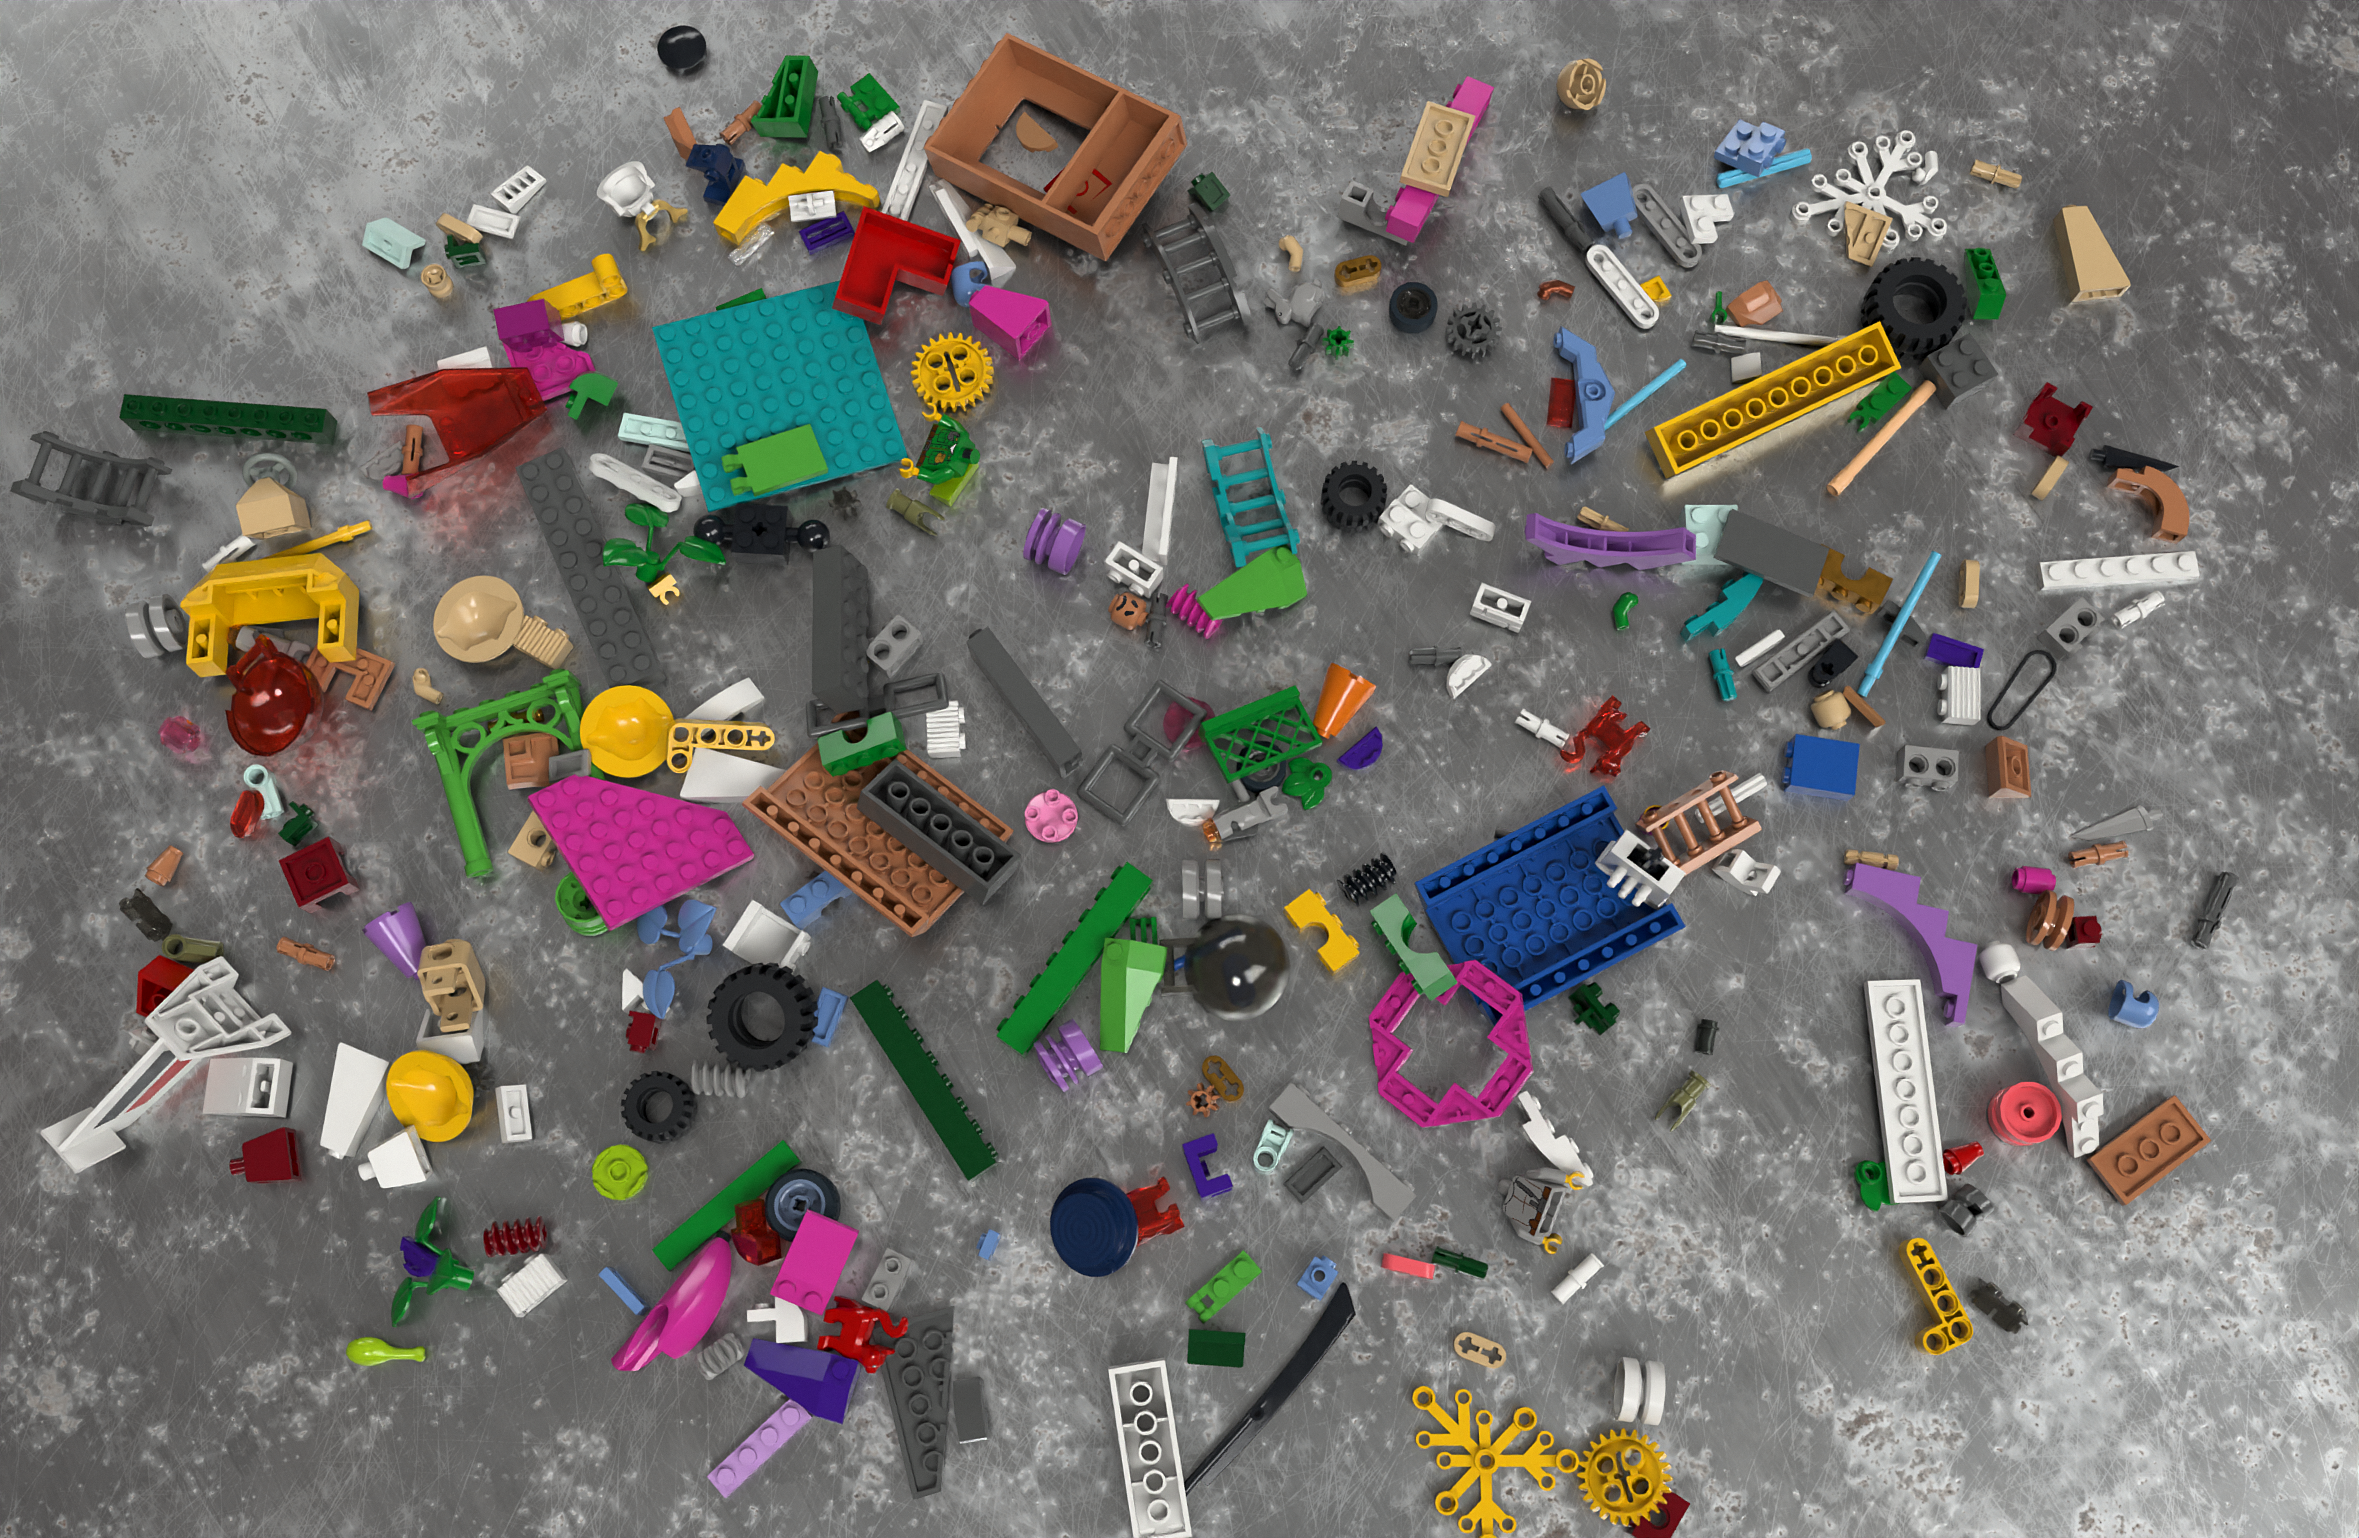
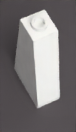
[680,747,787,803]
[320,1042,393,1160]

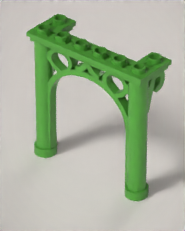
[412,669,606,878]

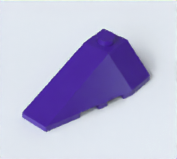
[744,1338,861,1425]

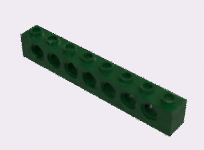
[119,394,337,445]

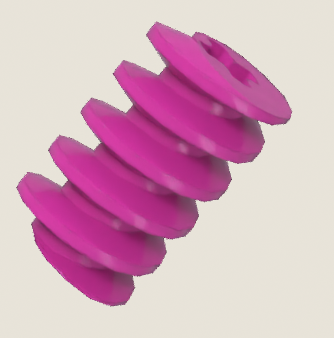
[1166,583,1223,639]

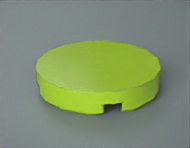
[592,1145,649,1200]

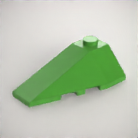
[1196,544,1307,621]
[1100,938,1167,1053]

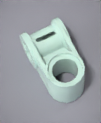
[1252,1118,1295,1175]

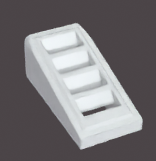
[490,165,547,215]

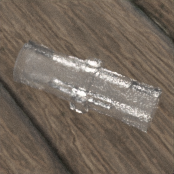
[727,222,775,267]

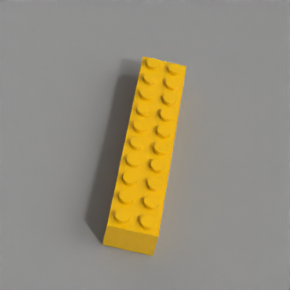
[1644,321,1901,479]

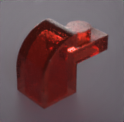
[731,1198,782,1266]

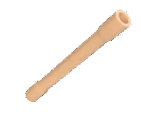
[1826,380,1936,496]

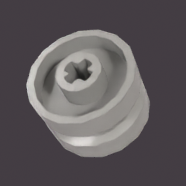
[125,594,188,659]
[1182,859,1224,919]

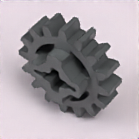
[1446,303,1502,358]

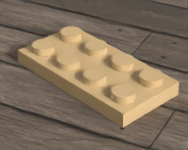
[1399,101,1475,197]

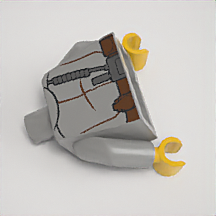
[1498,1167,1585,1254]

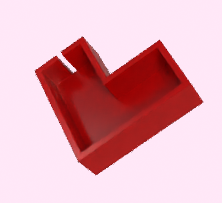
[832,206,961,325]

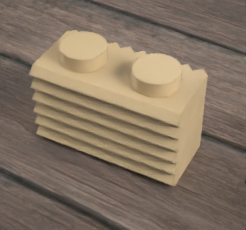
[512,615,574,670]

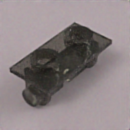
[119,888,173,942]
[1968,1278,2028,1334]

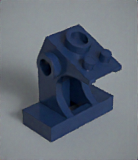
[685,144,745,206]

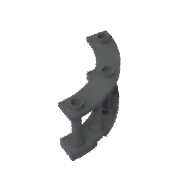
[1141,202,1253,344]
[10,431,173,527]

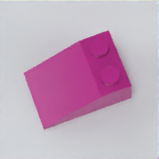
[770,1209,859,1316]

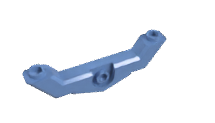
[1553,326,1615,465]

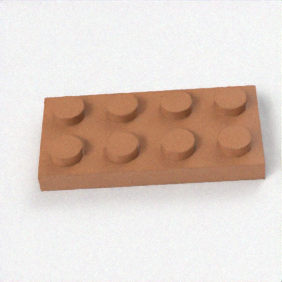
[2086,1095,2211,1206]

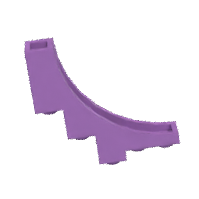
[1524,513,1696,570]

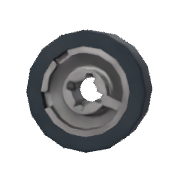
[1236,740,1287,793]

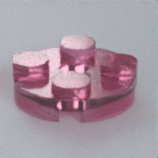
[1163,697,1215,751]

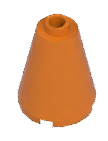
[1313,662,1377,739]

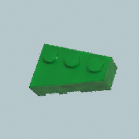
[750,55,818,138]

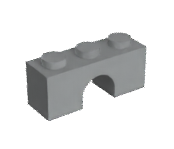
[1337,180,1408,246]

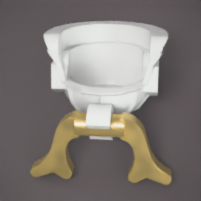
[597,161,688,251]

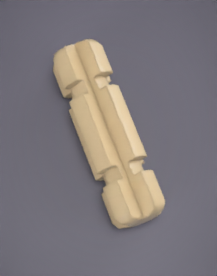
[1844,849,1899,870]

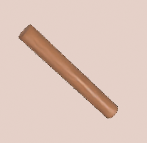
[1500,403,1554,468]

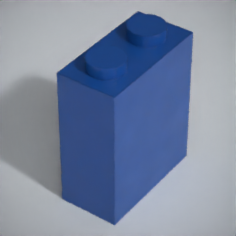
[1781,734,1860,801]

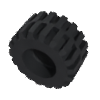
[1321,461,1387,532]
[621,1071,697,1143]

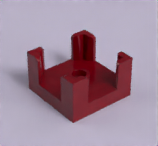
[2013,382,2093,457]
[279,836,360,914]

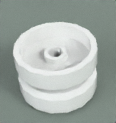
[1613,1357,1666,1426]

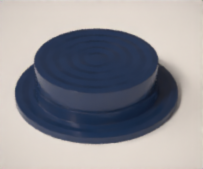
[1050,1177,1139,1277]

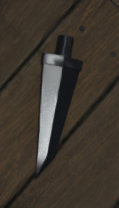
[2089,445,2180,472]

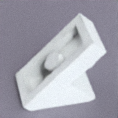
[622,968,671,1014]

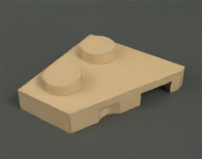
[1844,201,1893,267]

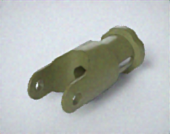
[886,488,945,536]
[1655,1070,1711,1132]

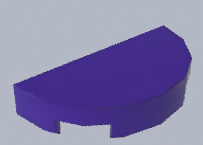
[1336,726,1383,771]
[400,1236,439,1277]

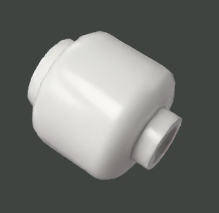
[1979,941,2021,983]

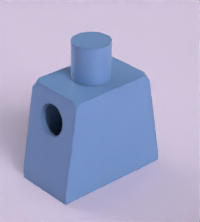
[1581,172,1638,239]

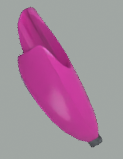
[611,1230,732,1371]

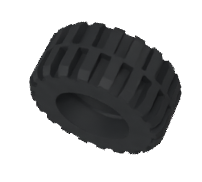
[1860,257,1967,360]
[706,962,818,1072]

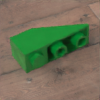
[1964,248,2007,320]

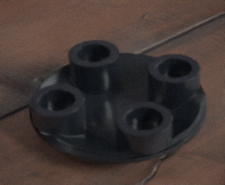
[657,25,707,73]

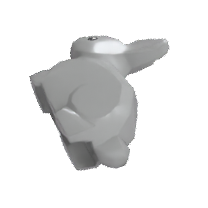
[1263,279,1325,327]

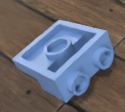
[1714,119,1787,177]

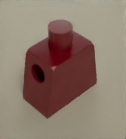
[229,1127,302,1184]

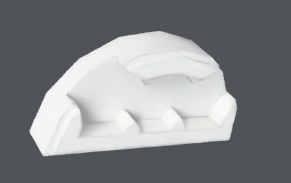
[1735,629,1785,667]
[1446,654,1492,699]
[1166,799,1219,827]

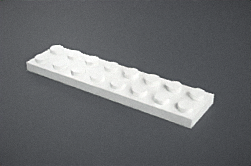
[1864,979,1948,1204]

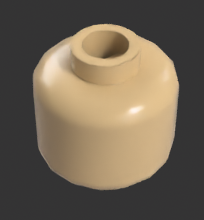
[1811,689,1851,730]

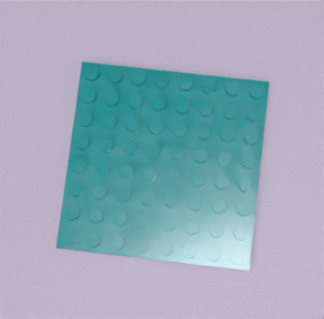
[652,280,908,512]

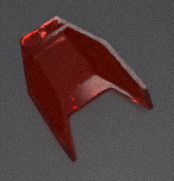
[367,367,548,499]

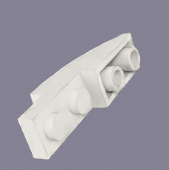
[1514,1091,1594,1188]

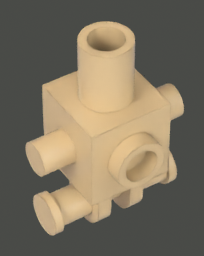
[966,203,1032,247]

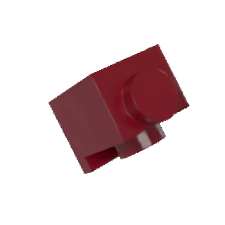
[2065,916,2102,949]
[626,1011,662,1054]

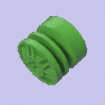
[555,872,608,936]

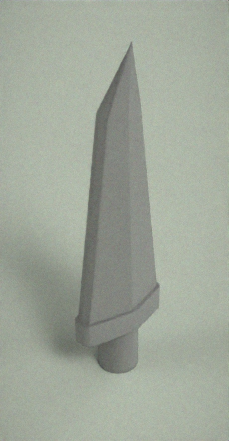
[2069,805,2163,841]

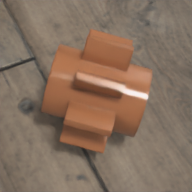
[1186,1082,1221,1118]

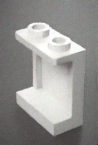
[723,899,811,974]

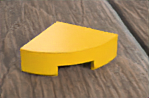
[1640,275,1672,302]

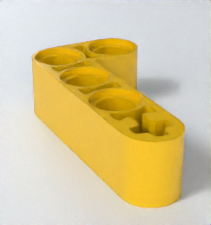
[527,253,628,321]
[666,719,775,773]
[1898,1238,1973,1355]

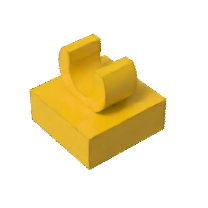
[647,572,680,605]

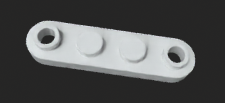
[1585,245,1659,329]
[588,453,682,512]

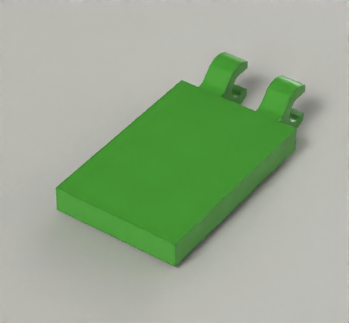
[721,424,828,497]

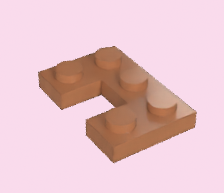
[298,642,395,711]

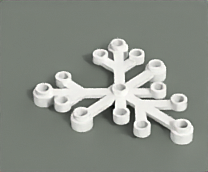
[1790,130,1947,252]

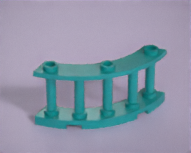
[1201,427,1300,568]

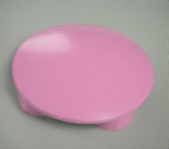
[1025,789,1078,843]

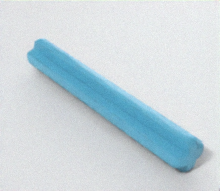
[1716,148,1812,188]

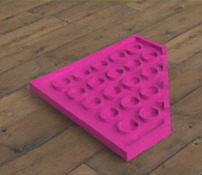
[528,774,754,932]

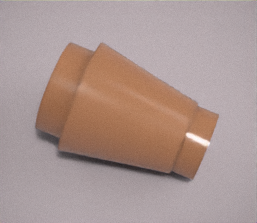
[144,845,184,887]

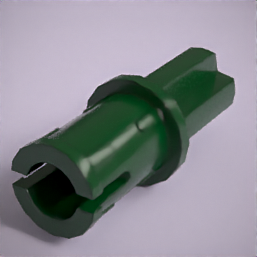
[1431,1246,1488,1280]

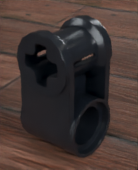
[1807,638,1859,688]

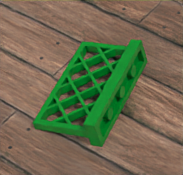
[1198,685,1323,784]

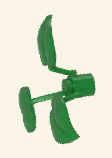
[602,503,726,582]
[391,1196,474,1328]

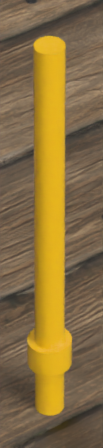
[258,520,373,560]

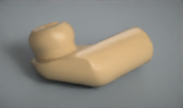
[1279,235,1303,272]
[412,668,443,704]

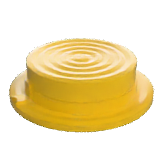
[580,685,676,778]
[386,1050,474,1142]

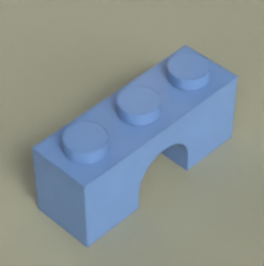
[780,870,853,930]

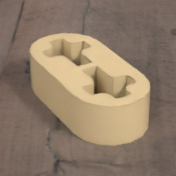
[435,213,483,243]
[2031,455,2069,501]
[1958,559,1980,608]
[1453,1332,1506,1369]

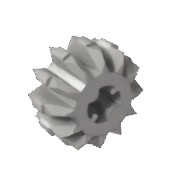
[694,1333,745,1380]

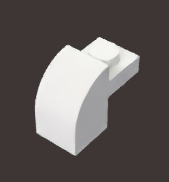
[1712,848,1781,896]
[747,1297,809,1343]

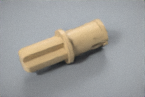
[1969,159,2022,189]
[1577,507,1629,532]

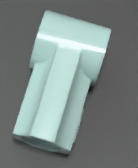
[244,764,285,820]

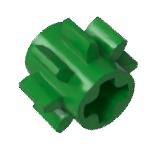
[1322,326,1354,360]

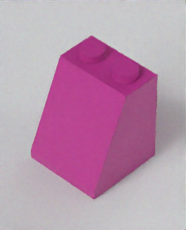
[969,285,1052,360]

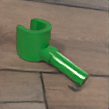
[1709,291,1727,324]

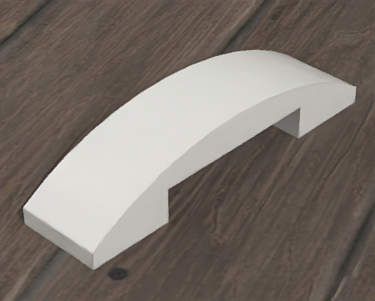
[675,677,765,761]

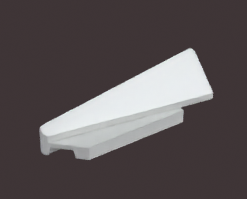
[928,179,1016,280]

